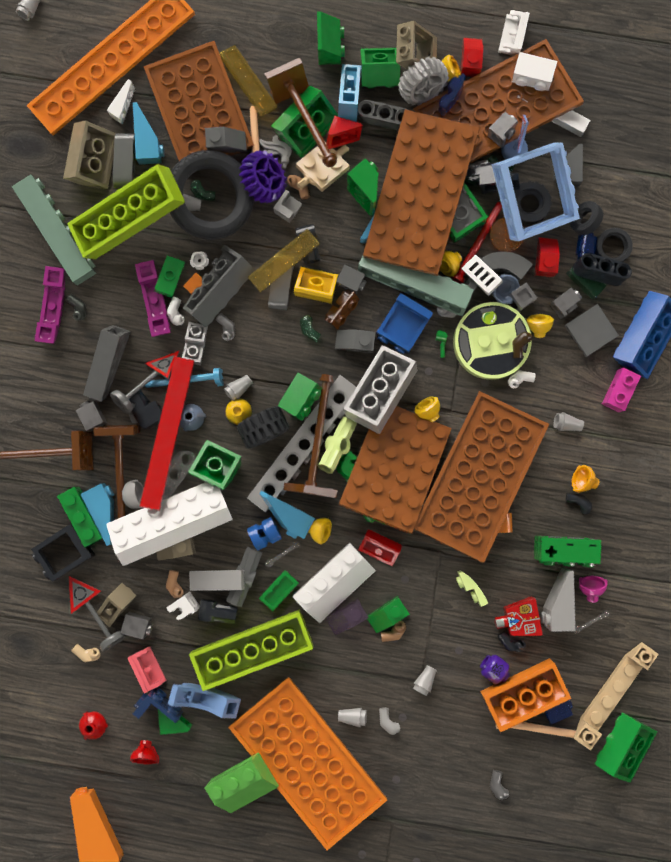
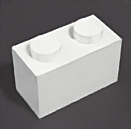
[512,52,557,91]

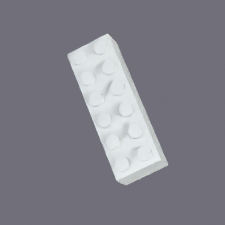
[106,482,233,566]

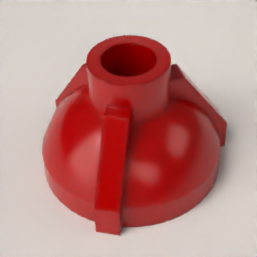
[79,711,108,740]
[130,740,159,764]

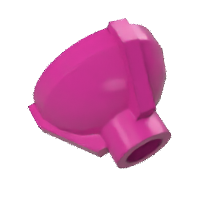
[579,576,608,603]

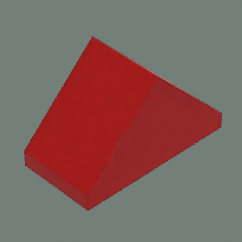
[326,116,363,149]

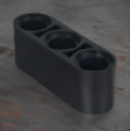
[572,253,632,286]

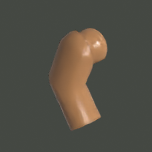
[287,175,310,200]
[166,570,184,598]
[381,620,406,642]

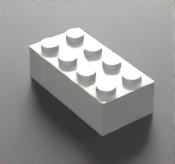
[344,345,417,434]

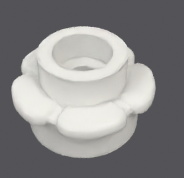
[190,251,209,270]

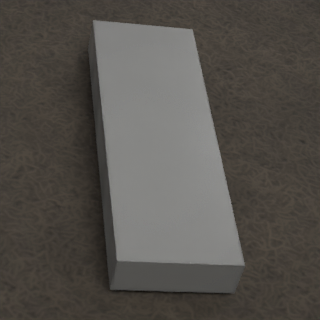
[189,570,244,591]

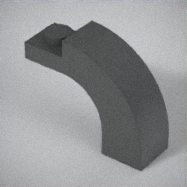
[466,252,533,290]

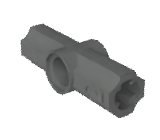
[226,547,263,607]

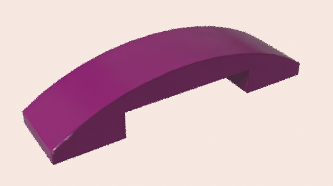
[135,260,171,337]
[35,266,65,344]

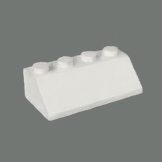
[293,543,376,623]

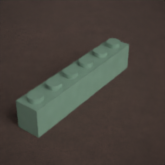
[12,175,96,286]
[358,256,474,317]

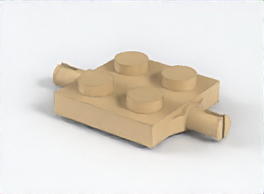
[296,141,350,192]

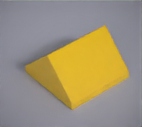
[294,267,338,304]

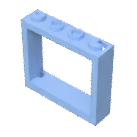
[492,143,580,241]

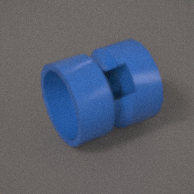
[247,517,282,551]

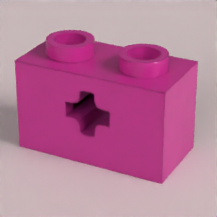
[602,368,641,412]

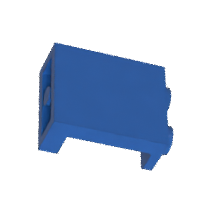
[376,293,433,354]

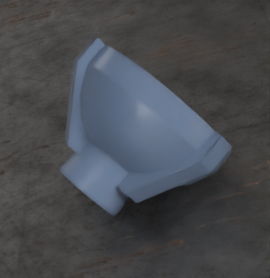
[180,404,206,431]

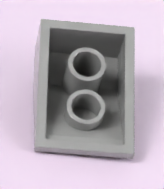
[540,568,575,631]

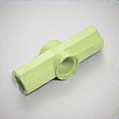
[318,416,357,474]

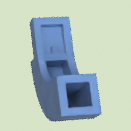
[168,683,241,718]

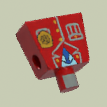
[494,597,543,636]

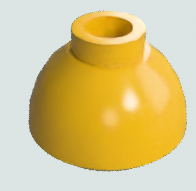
[442,55,461,82]
[440,251,462,277]
[527,314,554,338]
[414,397,440,422]
[225,398,252,425]
[308,518,332,544]

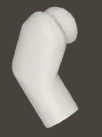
[167,297,184,326]
[508,370,535,389]

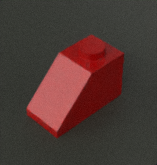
[460,38,483,77]
[535,237,560,277]

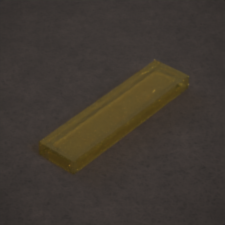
[219,45,277,116]
[248,229,320,293]

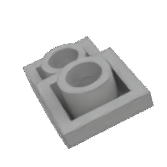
[182,322,208,366]

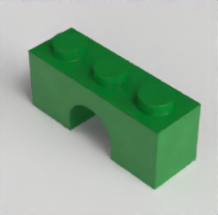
[57,487,103,547]

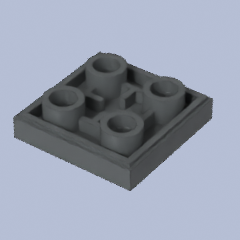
[564,304,619,357]

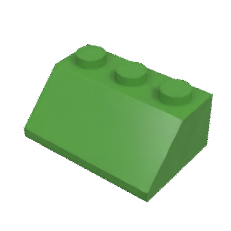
[205,752,279,813]

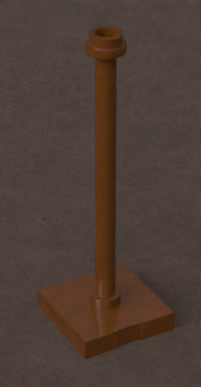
[265,58,337,167]
[283,374,338,498]
[94,425,141,519]
[0,431,94,471]

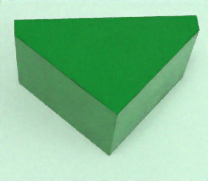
[158,709,193,735]

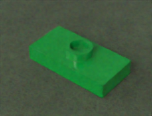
[154,256,185,298]
[259,570,299,611]

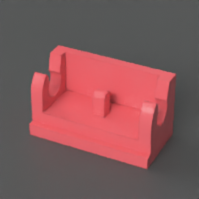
[128,646,167,693]

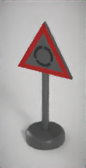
[110,351,180,414]
[69,576,126,652]

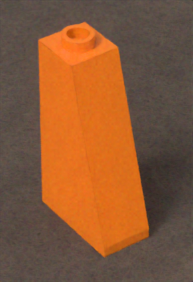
[70,787,123,862]

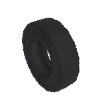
[570,201,604,235]

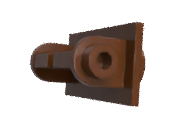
[324,289,360,330]

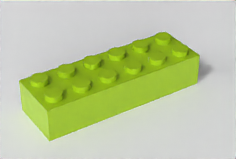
[67,164,185,259]
[189,609,314,691]

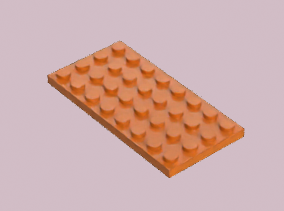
[228,677,387,850]

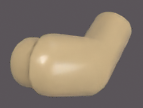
[71,644,100,662]

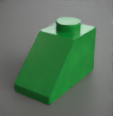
[366,595,409,633]

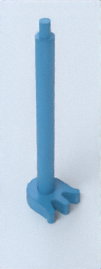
[144,368,224,388]

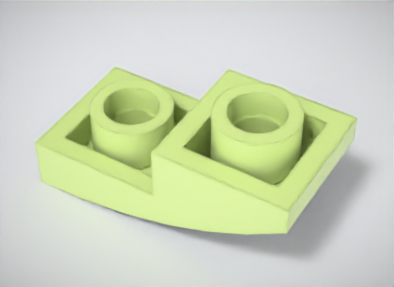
[456,570,488,607]

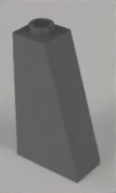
[83,325,131,402]

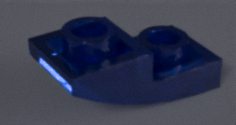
[438,73,465,116]

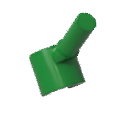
[435,330,447,358]

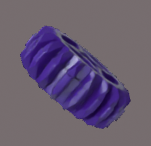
[239,150,287,203]

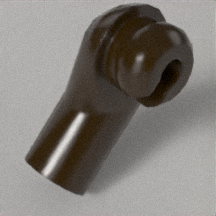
[512,331,532,358]

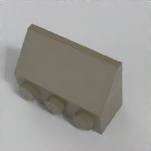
[63,121,116,189]

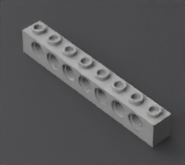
[247,375,356,512]

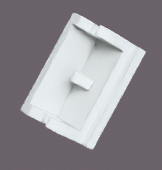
[498,10,530,56]
[167,591,200,620]

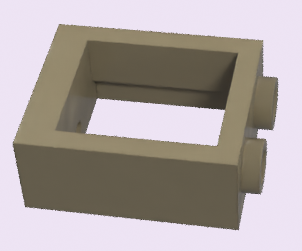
[396,21,437,70]

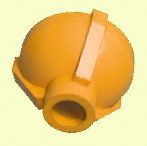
[572,465,599,493]

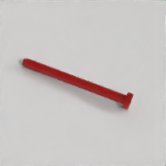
[451,202,502,284]

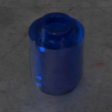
[576,233,597,259]

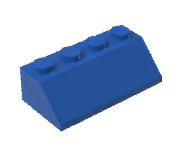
[613,291,671,379]

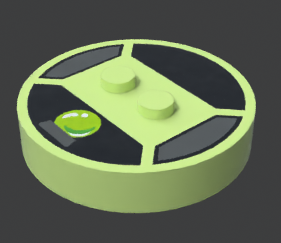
[453,302,532,380]

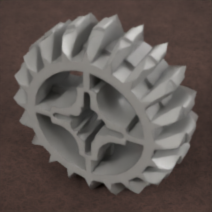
[398,57,449,106]

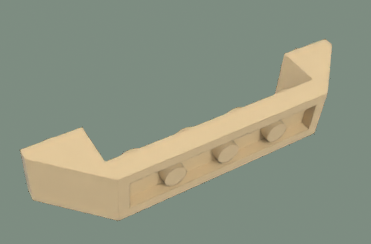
[574,642,659,751]

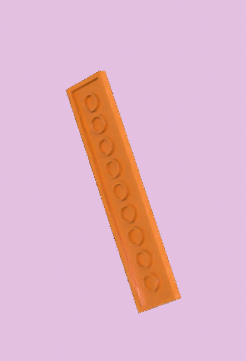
[26,0,195,136]

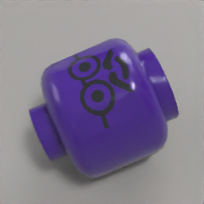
[480,655,510,684]

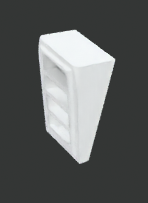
[107,79,135,124]
[462,255,503,296]

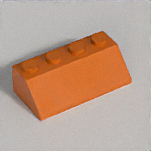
[480,658,571,732]

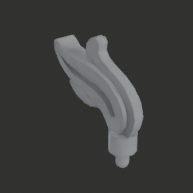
[259,135,292,168]

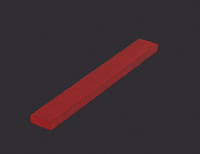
[140,357,195,511]

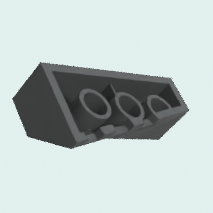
[183,245,255,327]

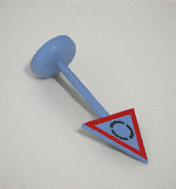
[501,115,529,159]

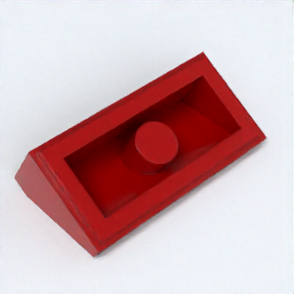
[358,529,402,567]

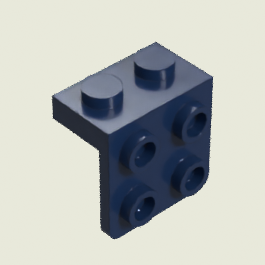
[133,688,183,723]

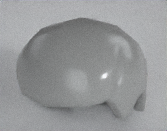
[122,480,144,509]

